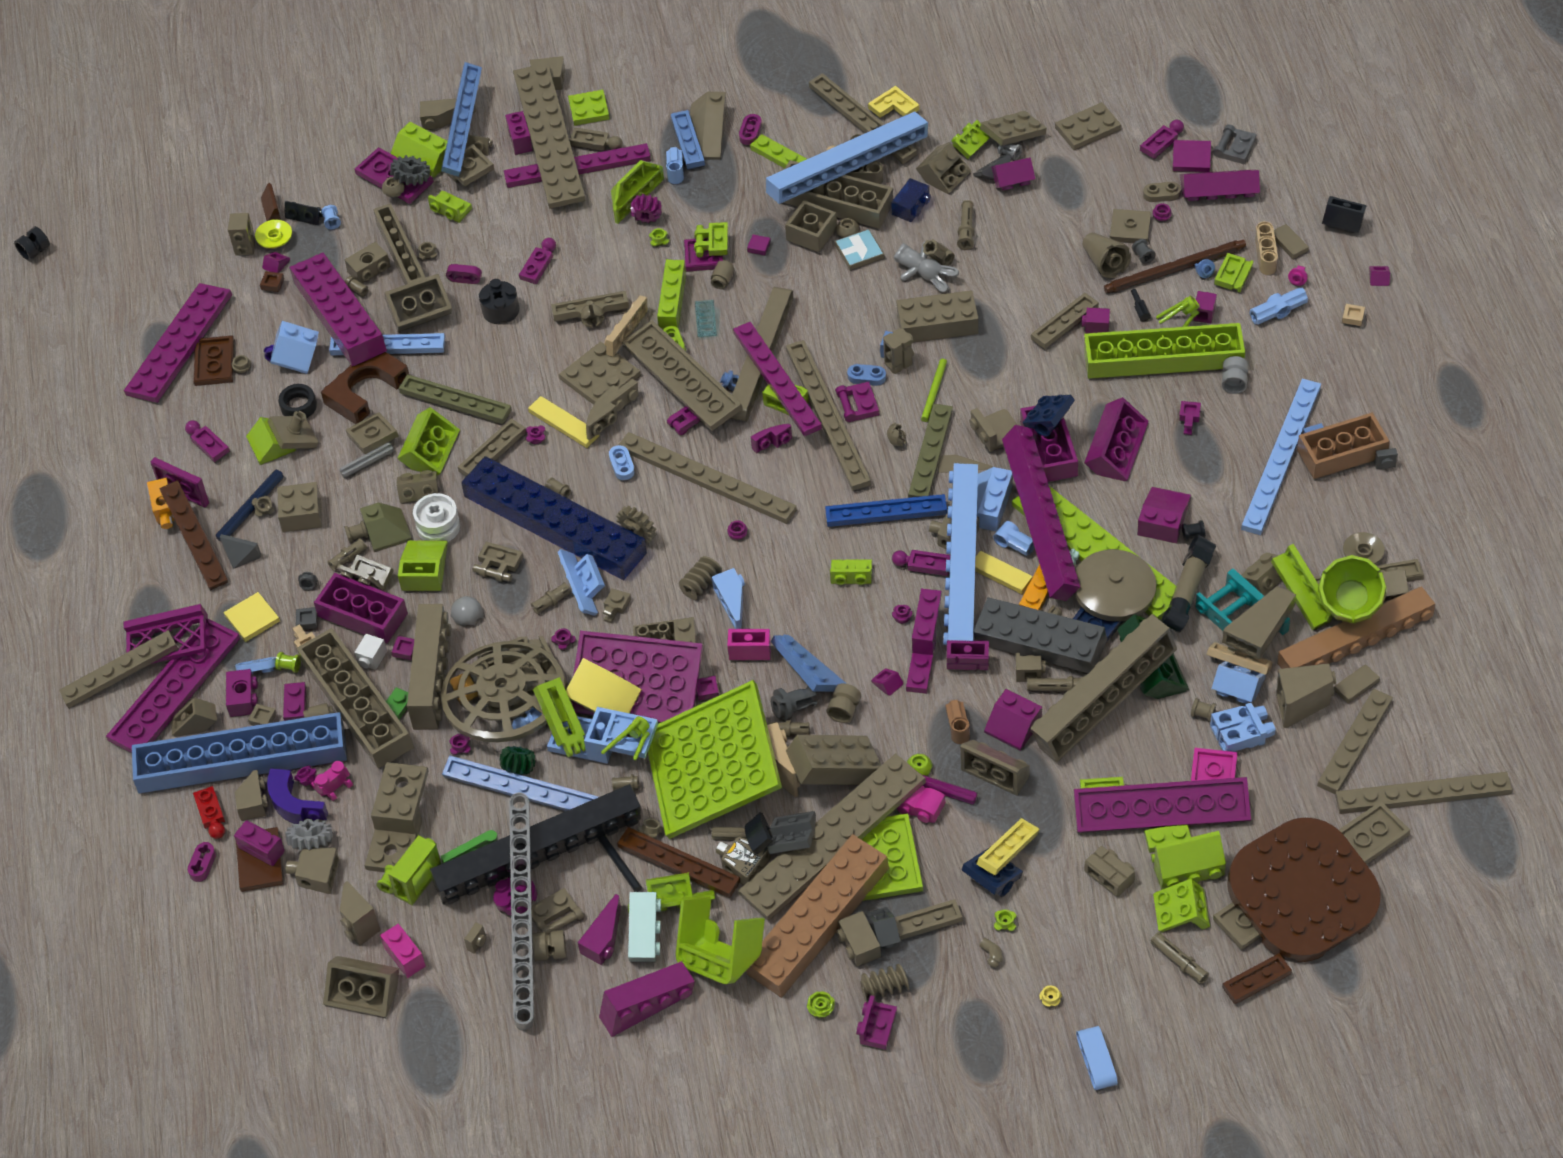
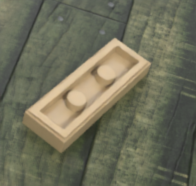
[1207,642,1273,675]

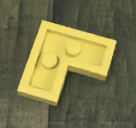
[868,86,919,118]

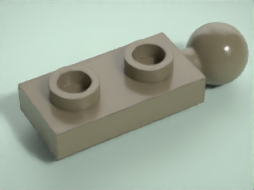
[569,127,623,151]

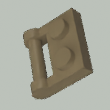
[532,888,584,935]

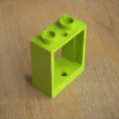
[388,835,441,906]

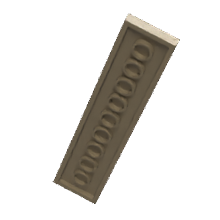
[513,63,585,209]
[738,753,926,921]
[1213,801,1410,950]

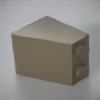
[1276,664,1336,728]

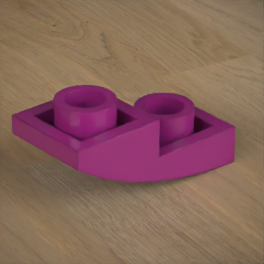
[751,424,792,454]

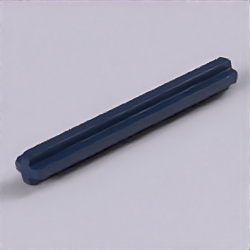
[215,469,284,542]

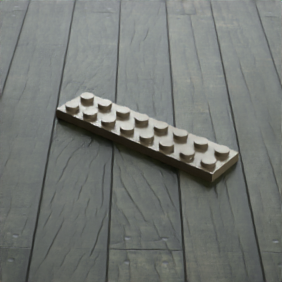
[622,320,743,431]

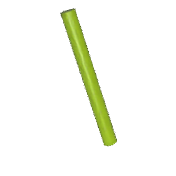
[921,358,947,422]

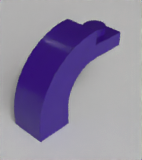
[267,768,328,824]

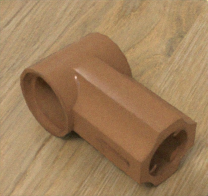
[945,700,970,744]

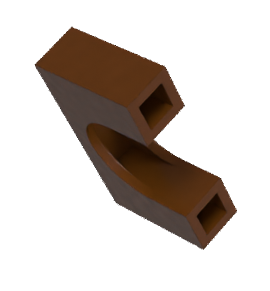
[321,352,409,424]

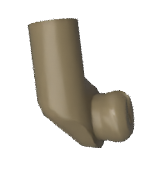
[979,937,1003,968]

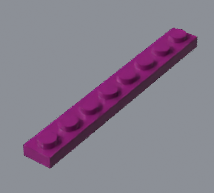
[504,143,651,188]
[733,322,822,437]

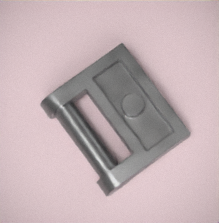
[1213,124,1257,164]

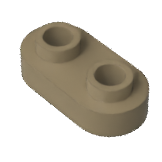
[1143,182,1181,202]

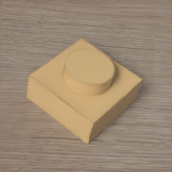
[1342,304,1365,326]

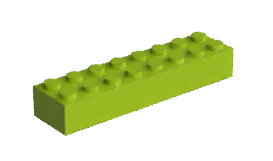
[1084,323,1245,379]

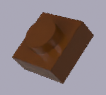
[260,271,285,292]

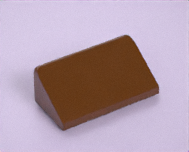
[261,183,281,221]

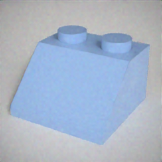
[270,321,319,374]
[1211,661,1267,704]

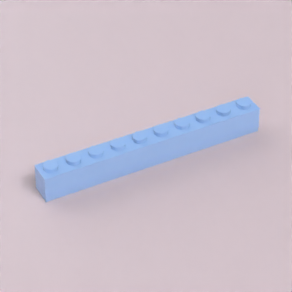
[766,111,928,204]
[943,463,978,645]

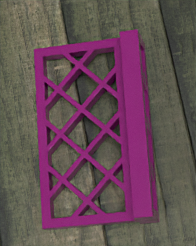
[123,604,208,664]

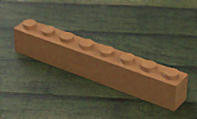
[1277,586,1435,669]

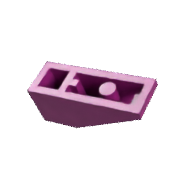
[578,894,621,965]

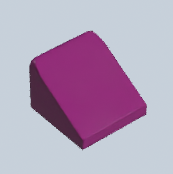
[262,252,290,273]
[1369,266,1390,286]
[871,668,903,696]

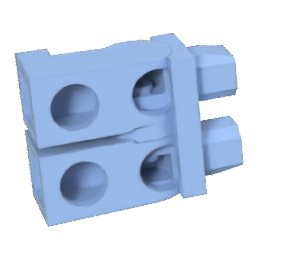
[1210,702,1276,752]

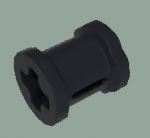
[1181,520,1206,541]

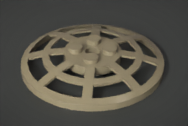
[441,641,565,743]

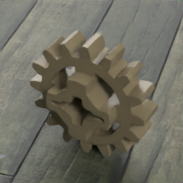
[616,506,657,545]

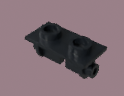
[285,201,323,225]

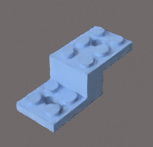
[547,707,658,764]

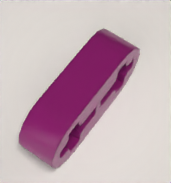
[446,264,482,284]
[187,842,216,882]

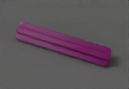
[921,774,977,804]

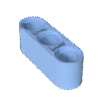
[1076,1026,1118,1090]

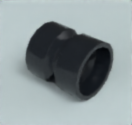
[14,226,50,261]

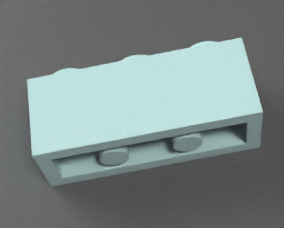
[628,892,661,962]

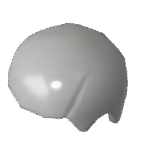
[451,596,483,626]

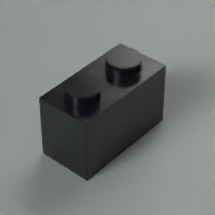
[1322,196,1367,233]

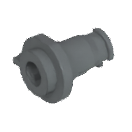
[770,686,817,722]

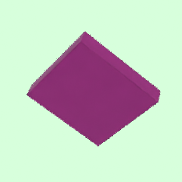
[1173,140,1211,172]
[684,238,723,272]

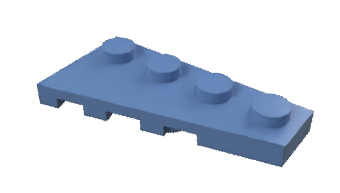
[771,635,847,692]

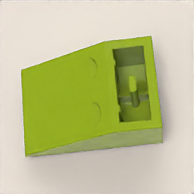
[398,541,448,591]

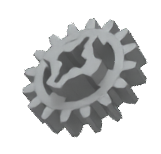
[285,819,333,850]

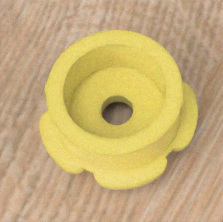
[1039,985,1062,1007]

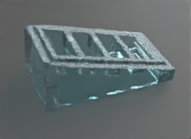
[695,300,717,337]

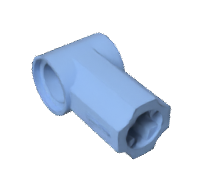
[666,147,684,184]
[993,521,1035,556]

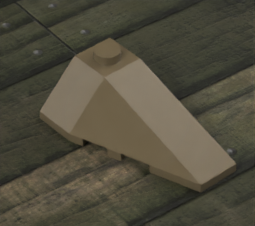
[690,92,727,160]

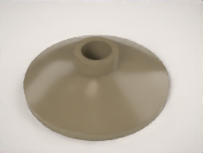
[1343,532,1385,564]

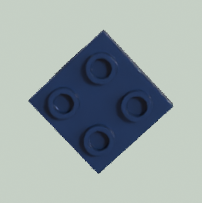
[1022,395,1075,437]
[961,847,1023,897]

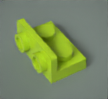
[951,120,991,159]
[428,190,472,223]
[830,559,872,585]

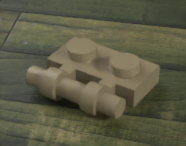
[473,541,523,582]

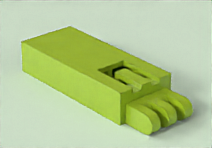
[533,677,586,757]

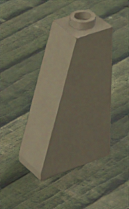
[1222,586,1296,660]

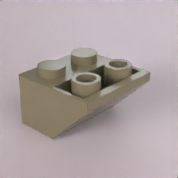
[916,142,971,194]

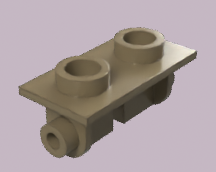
[466,134,493,156]

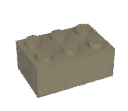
[385,274,452,332]

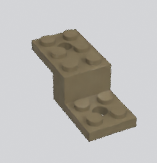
[364,762,429,872]

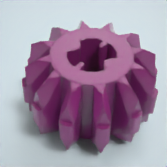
[630,194,662,224]

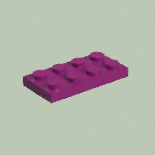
[354,147,434,204]

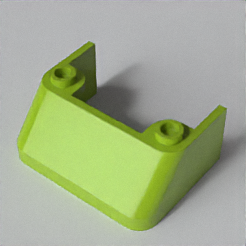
[676,897,765,984]

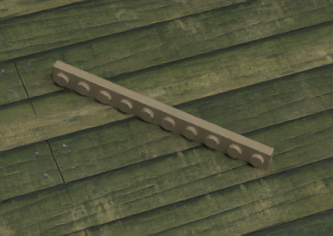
[786,340,871,491]
[618,432,797,524]

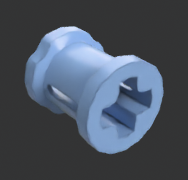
[321,205,341,230]

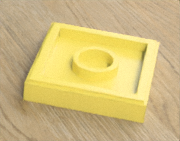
[224,592,280,642]

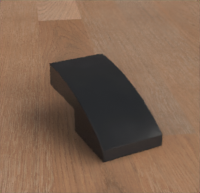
[745,812,773,854]

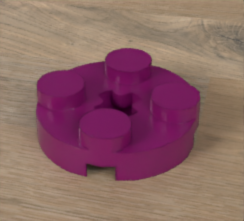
[493,877,538,915]

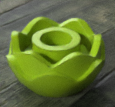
[907,753,933,776]
[807,991,835,1018]

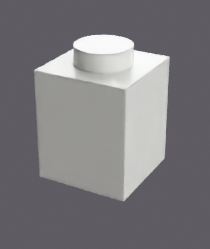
[354,634,387,670]

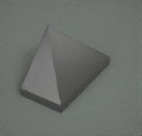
[973,154,1011,180]
[220,534,261,569]

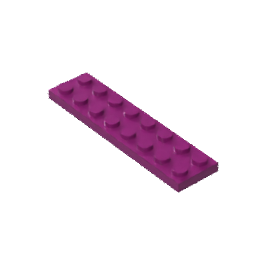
[123,283,233,403]
[106,619,241,753]
[1074,777,1251,833]

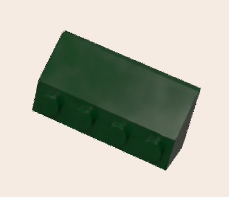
[1117,614,1189,699]

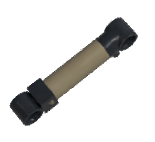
[1161,534,1216,633]

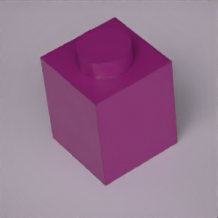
[1192,291,1217,324]
[1082,307,1110,334]

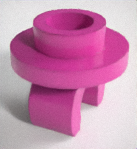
[1288,265,1308,286]

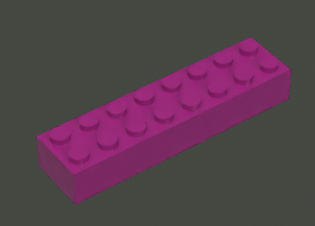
[289,253,387,367]

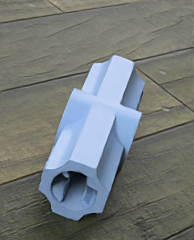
[1249,288,1308,325]

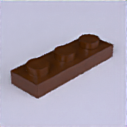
[1222,953,1292,1004]

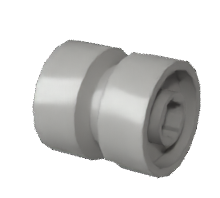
[1222,356,1248,394]

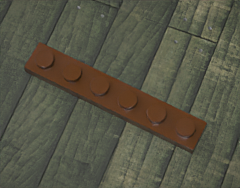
[159,480,228,591]
[617,827,741,898]

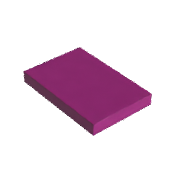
[150,457,209,508]

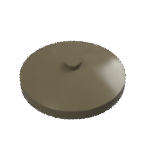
[1074,549,1156,621]

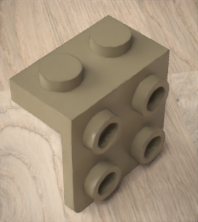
[969,408,1017,452]
[337,555,394,591]

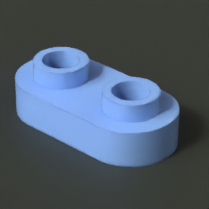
[609,445,635,480]
[235,657,276,674]

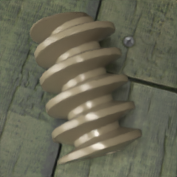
[679,556,723,600]
[860,964,909,1002]

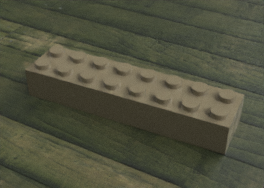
[1030,614,1177,763]
[296,628,414,769]

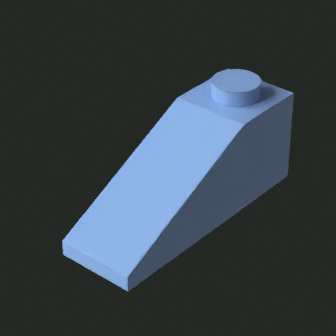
[712,568,745,629]

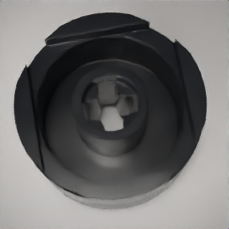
[479,279,519,324]

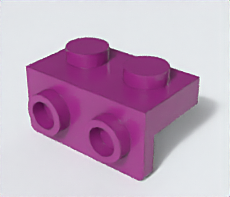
[856,995,897,1050]

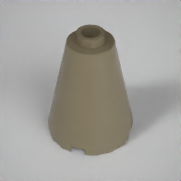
[1082,233,1132,279]

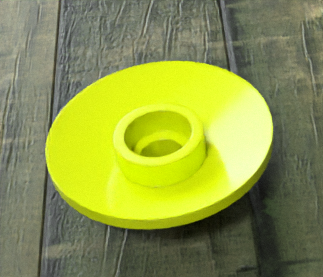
[255,220,292,249]

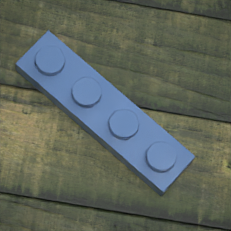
[670,110,705,169]

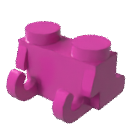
[311,761,353,801]

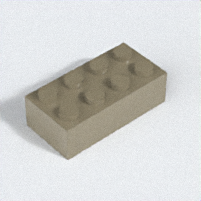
[896,290,978,342]
[786,735,881,785]

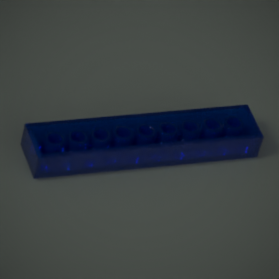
[461,456,647,581]

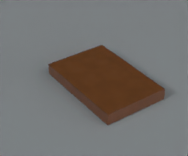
[194,335,234,386]
[236,827,284,892]

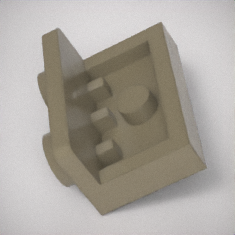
[397,470,439,503]
[1241,552,1282,596]

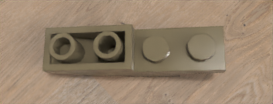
[586,379,638,440]

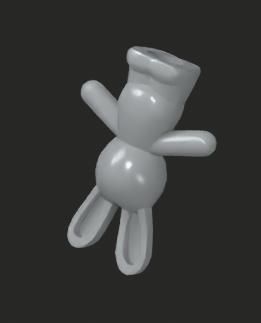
[894,241,959,293]

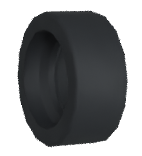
[278,384,317,418]

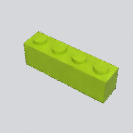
[657,259,686,329]

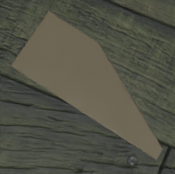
[938,455,993,473]

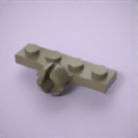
[551,291,629,328]

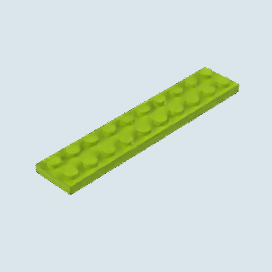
[1012,486,1176,620]

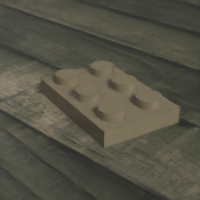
[1055,102,1121,150]
[980,111,1047,146]

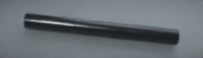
[598,835,642,892]

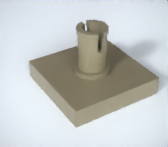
[268,411,319,449]

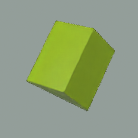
[246,417,296,465]

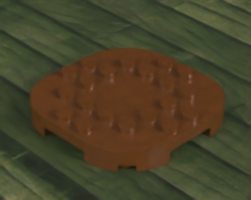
[1227,817,1380,962]

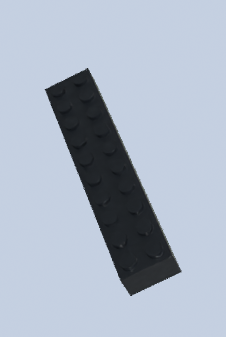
[430,784,641,904]

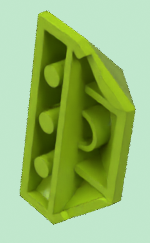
[611,160,664,224]

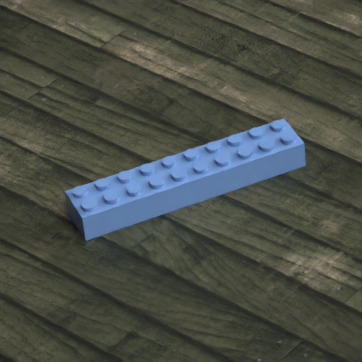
[132,712,347,794]

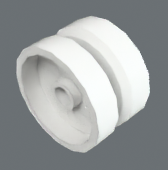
[413,493,460,542]

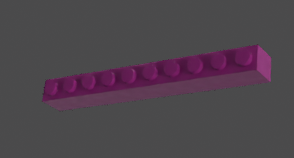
[1002,425,1080,601]

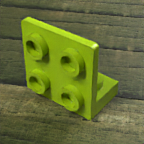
[1153,878,1210,932]

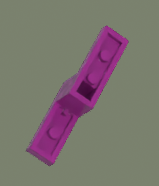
[906,588,942,694]

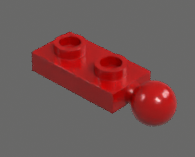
[193,786,225,839]

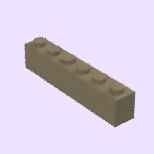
[373,203,426,285]

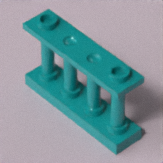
[1195,569,1290,635]

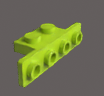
[628,872,715,911]

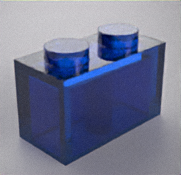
[891,178,931,222]

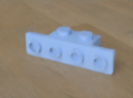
[557,549,605,616]

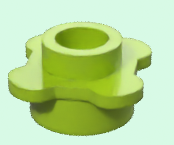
[649,228,669,246]
[994,909,1016,931]

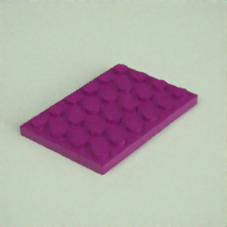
[570,630,703,723]

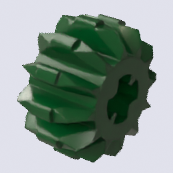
[499,746,536,775]

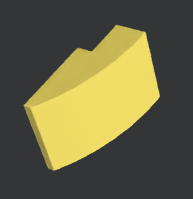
[566,658,642,713]

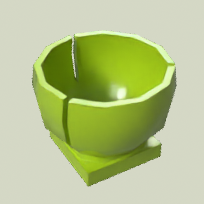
[1318,555,1387,623]

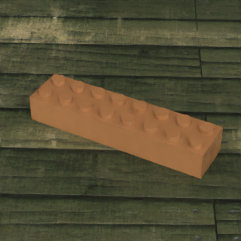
[746,834,889,998]

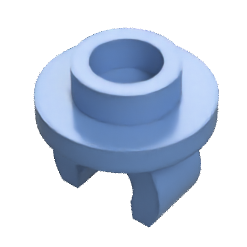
[1195,259,1215,278]
[720,370,739,391]

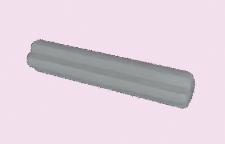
[340,443,394,478]

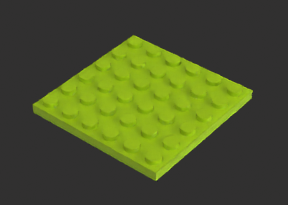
[648,680,782,839]

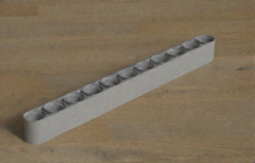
[509,792,534,1030]

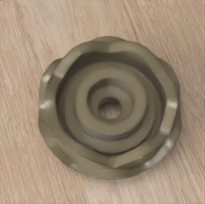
[382,177,405,197]
[836,218,859,238]
[887,423,907,447]

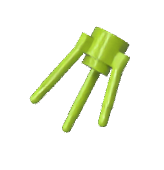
[1156,295,1200,327]
[601,716,650,760]

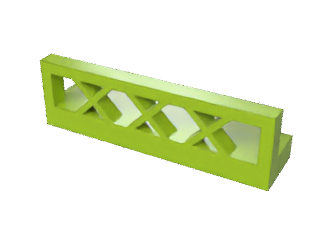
[1271,544,1333,630]

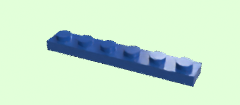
[825,494,947,527]

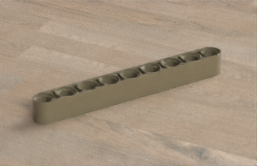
[730,287,793,422]

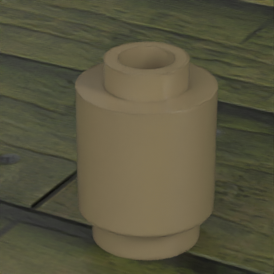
[711,260,735,289]
[303,703,334,718]

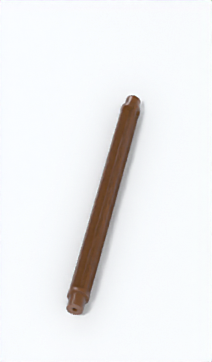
[1104,239,1246,293]

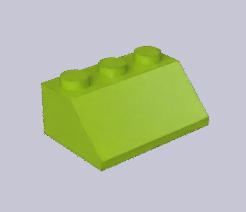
[390,122,447,178]
[397,407,460,475]
[1154,831,1226,890]

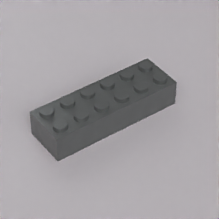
[973,597,1107,673]

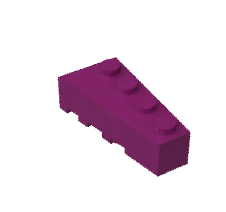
[599,961,695,1037]

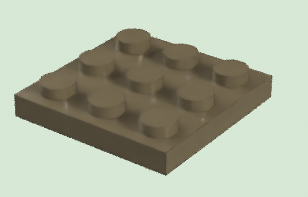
[559,341,641,405]

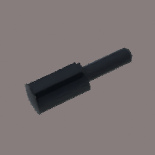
[1131,289,1151,321]

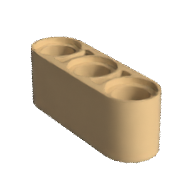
[1255,221,1278,275]

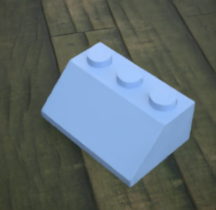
[977,467,1013,532]

